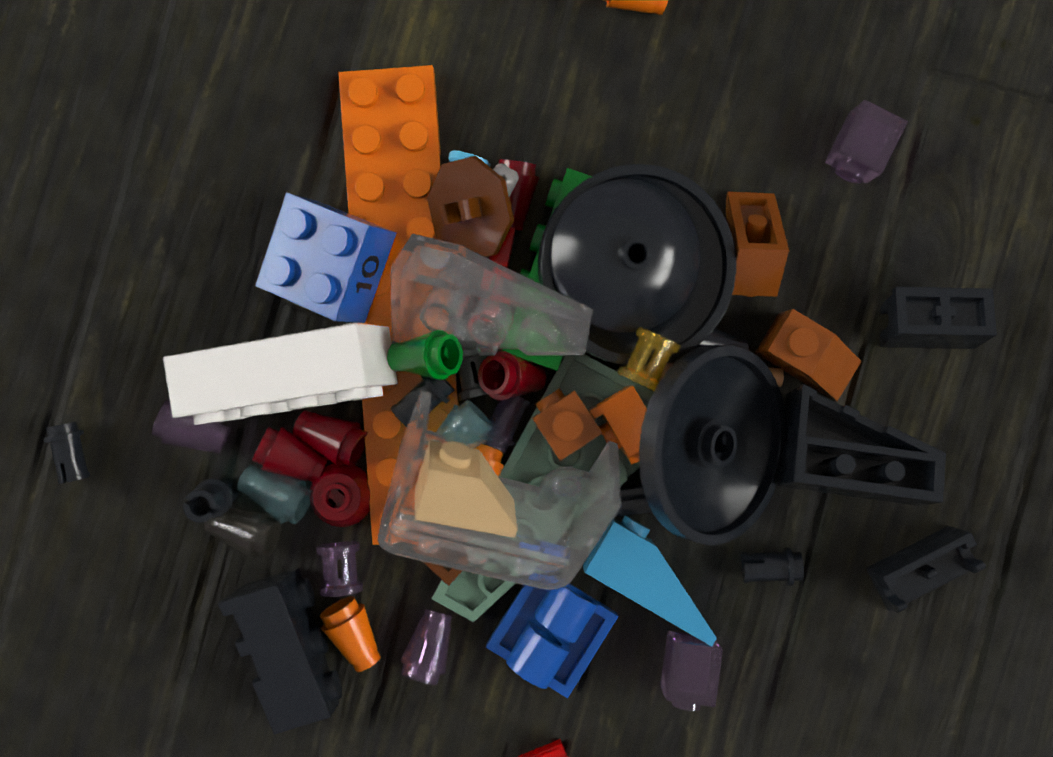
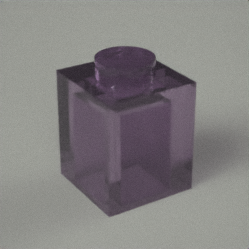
[825,100,908,183]
[660,631,723,711]

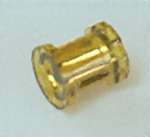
[617,327,681,390]

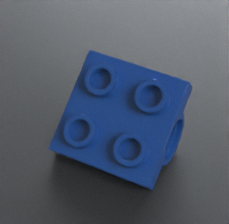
[486,563,618,699]

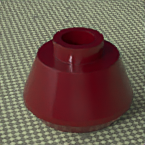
[309,463,370,527]

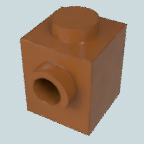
[532,388,602,461]

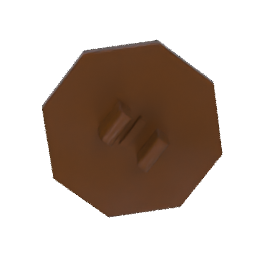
[427,156,514,261]

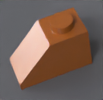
[726,192,789,297]
[755,309,861,402]

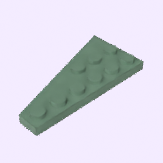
[432,346,654,622]

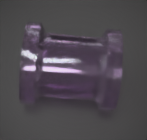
[316,541,363,597]

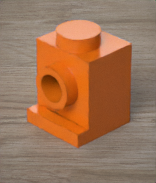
[587,385,647,465]

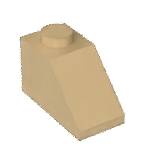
[414,440,518,538]

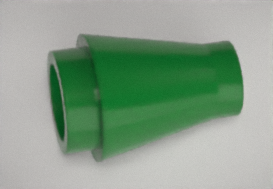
[387,330,463,380]

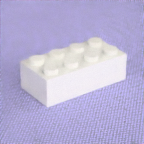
[163,323,398,425]

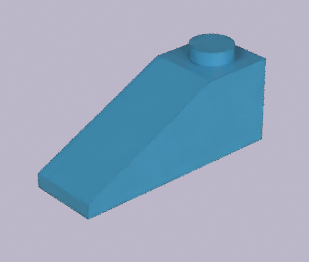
[582,515,717,646]

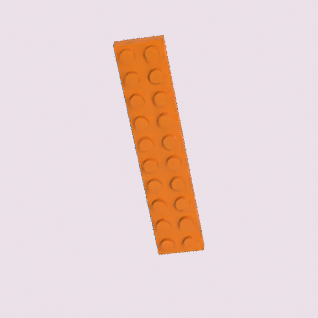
[338,65,468,545]

